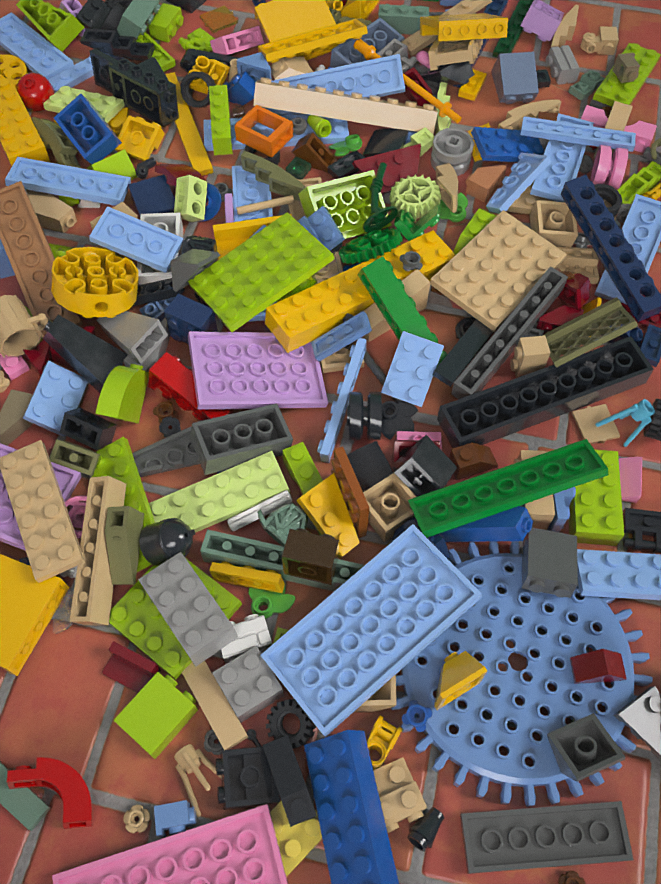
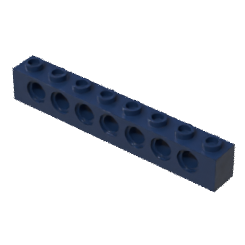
[561,175,661,322]

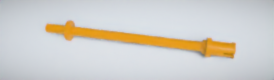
[354,38,462,123]

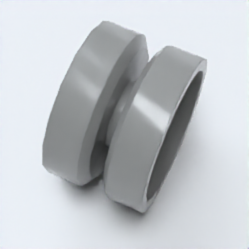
[430,128,474,176]

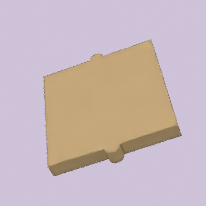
[572,404,620,444]

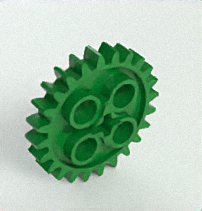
[338,228,403,264]

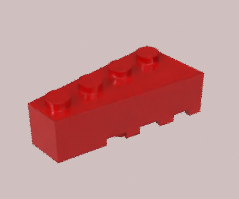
[148,352,234,421]

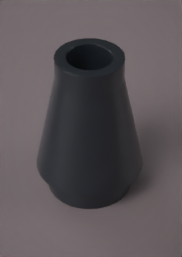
[407,807,445,852]

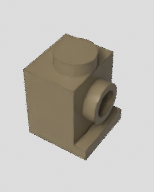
[612,53,640,83]

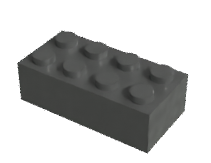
[190,403,293,475]

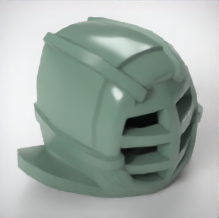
[257,503,308,547]

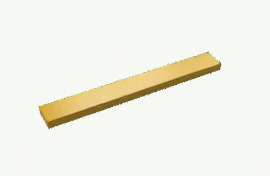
[165,72,213,176]

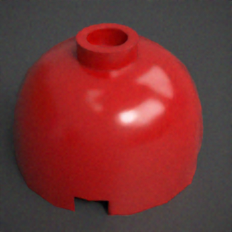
[16,73,55,112]

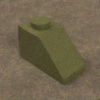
[49,439,100,476]

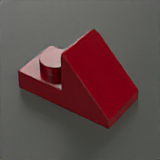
[23,334,54,377]

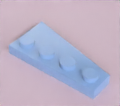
[486,152,551,214]

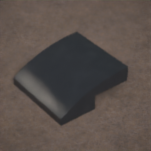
[362,128,409,158]
[347,441,394,492]

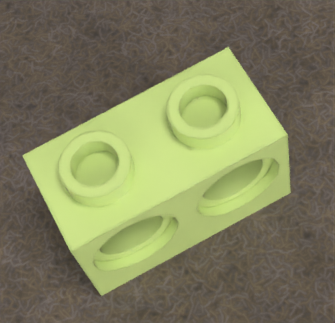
[174,175,207,222]

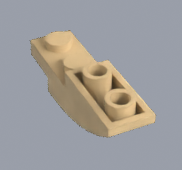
[498,100,561,130]

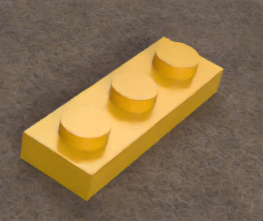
[209,562,285,593]

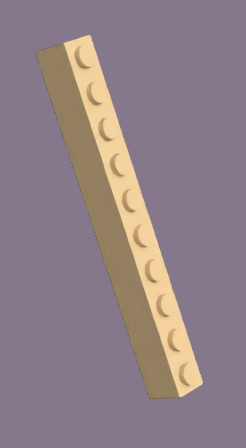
[253,78,438,134]

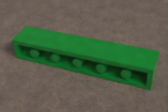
[357,256,448,377]

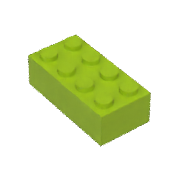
[569,450,624,546]

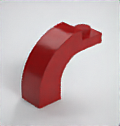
[7,757,92,829]

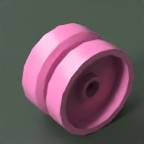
[590,145,628,190]

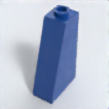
[439,506,533,542]

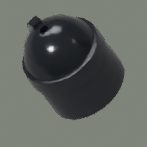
[139,518,196,566]

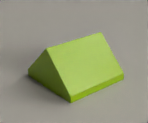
[87,149,137,180]

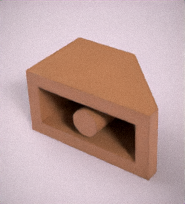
[465,165,507,203]

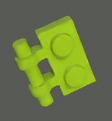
[178,28,215,53]

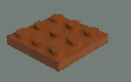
[331,446,370,539]

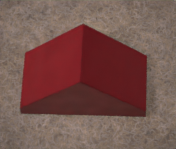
[570,649,627,684]

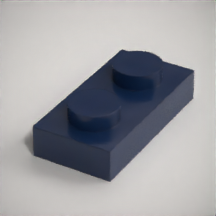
[640,324,661,367]

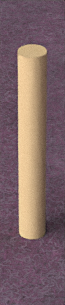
[236,195,294,215]

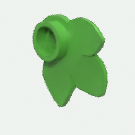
[328,134,362,157]
[439,192,468,222]
[249,580,296,619]

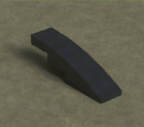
[80,29,155,61]

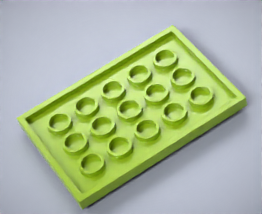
[188,212,335,332]

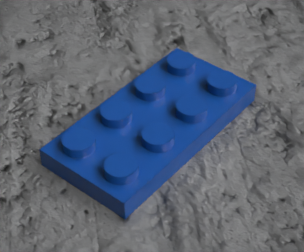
[471,127,544,162]

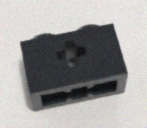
[59,408,117,450]

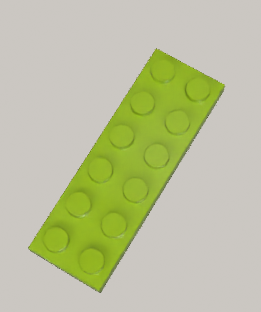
[593,43,661,107]
[91,437,155,572]

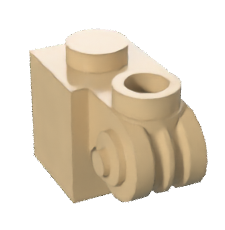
[580,26,619,55]

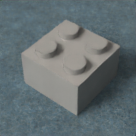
[212,646,284,723]

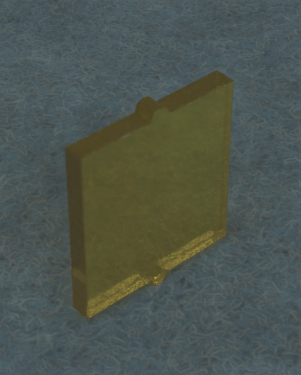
[200,5,238,33]

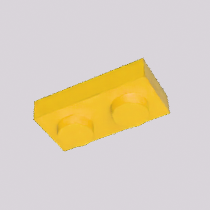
[458,69,487,101]

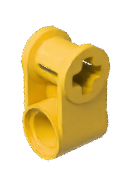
[367,715,403,770]

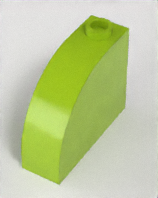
[96,364,149,424]

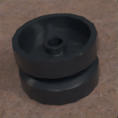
[347,392,382,441]

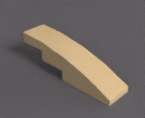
[551,5,579,48]
[182,661,248,750]

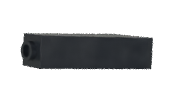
[43,314,128,393]

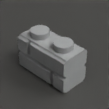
[546,45,580,85]

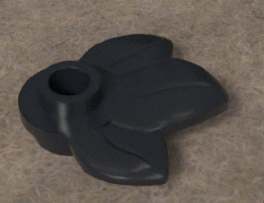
[381,401,418,440]

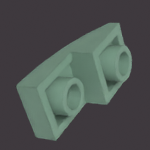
[568,70,605,101]

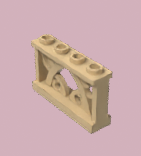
[428,36,483,71]

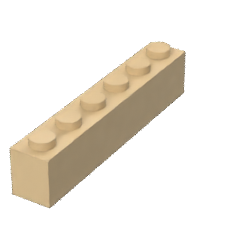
[70,476,126,626]

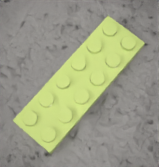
[149,451,290,533]

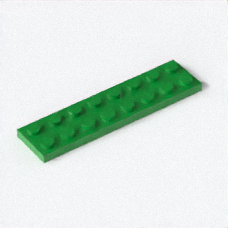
[408,439,609,538]

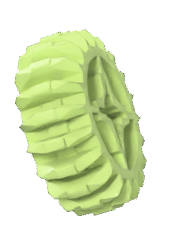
[390,174,441,221]

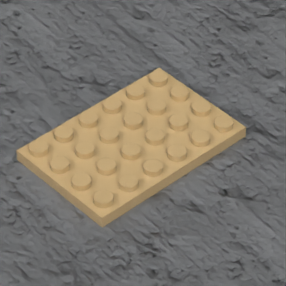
[430,210,567,332]

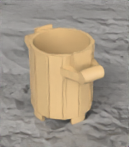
[0,295,49,358]

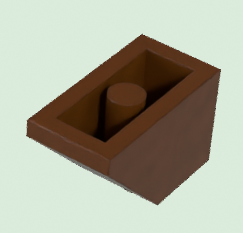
[292,132,337,173]
[449,443,498,480]

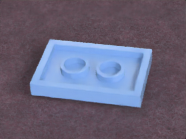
[381,331,444,407]
[22,361,88,437]

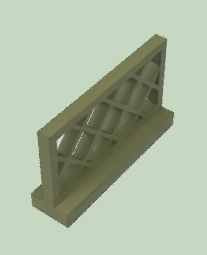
[542,297,638,367]

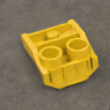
[188,56,230,94]

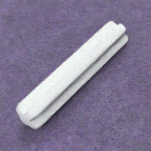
[227,490,292,531]

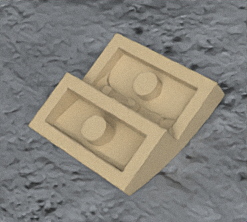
[557,246,600,284]

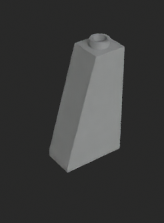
[96,311,168,364]

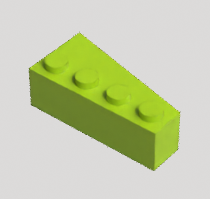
[16,0,85,52]

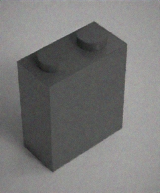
[521,527,578,598]

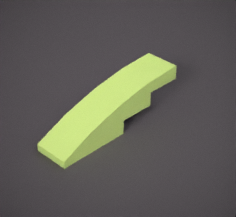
[435,82,452,135]

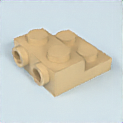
[373,757,427,833]

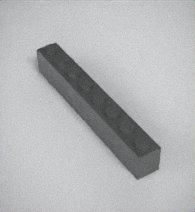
[451,266,568,399]

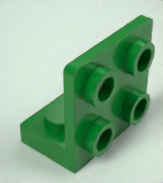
[394,203,441,241]

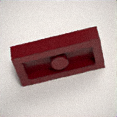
[102,641,160,693]

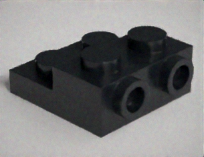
[216,747,280,810]

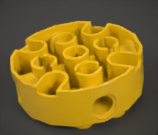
[51,247,139,318]

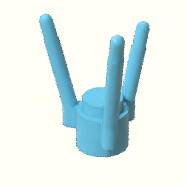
[595,399,655,447]

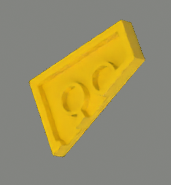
[296,473,360,558]

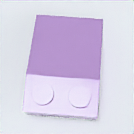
[521,0,564,42]

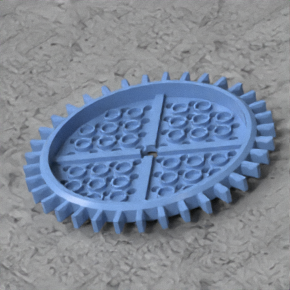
[391,541,653,807]

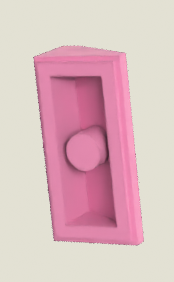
[619,457,642,503]

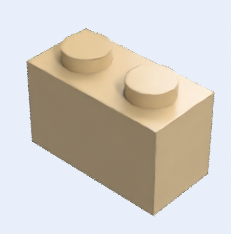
[510,335,550,378]

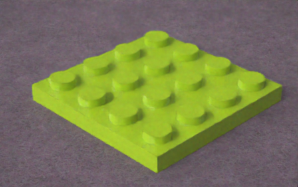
[109,558,242,680]

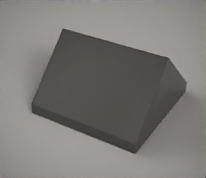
[170,249,220,292]
[547,713,625,782]

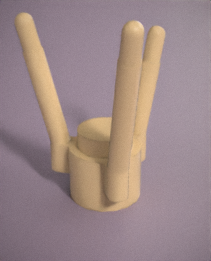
[174,744,222,818]

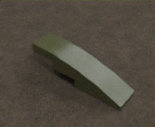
[241,151,305,201]

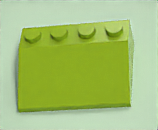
[298,170,392,239]

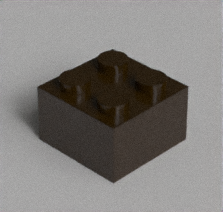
[282,528,339,585]

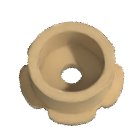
[123,805,151,833]

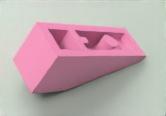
[210,26,264,55]

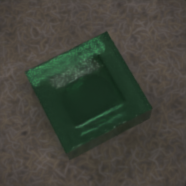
[286,157,311,180]

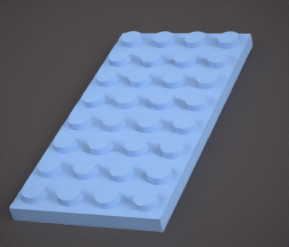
[261,524,482,737]

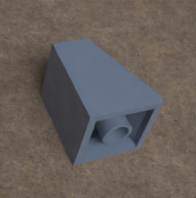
[491,52,539,104]

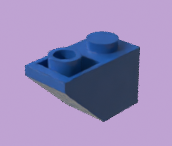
[223,71,256,105]

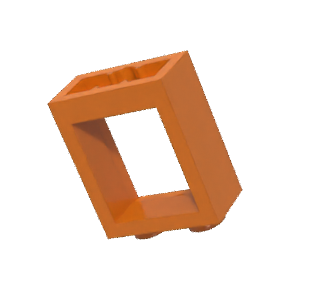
[235,105,293,157]

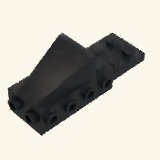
[90,48,179,127]

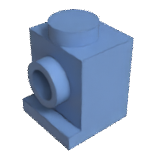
[154,800,197,838]

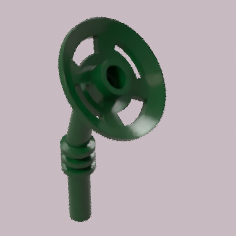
[363,162,398,233]

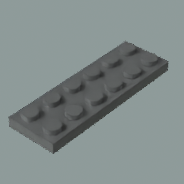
[460,801,634,874]

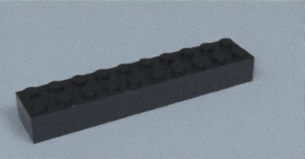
[437,336,654,448]

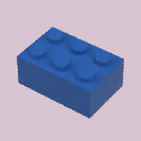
[54,94,122,164]

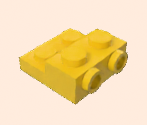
[115,115,165,161]

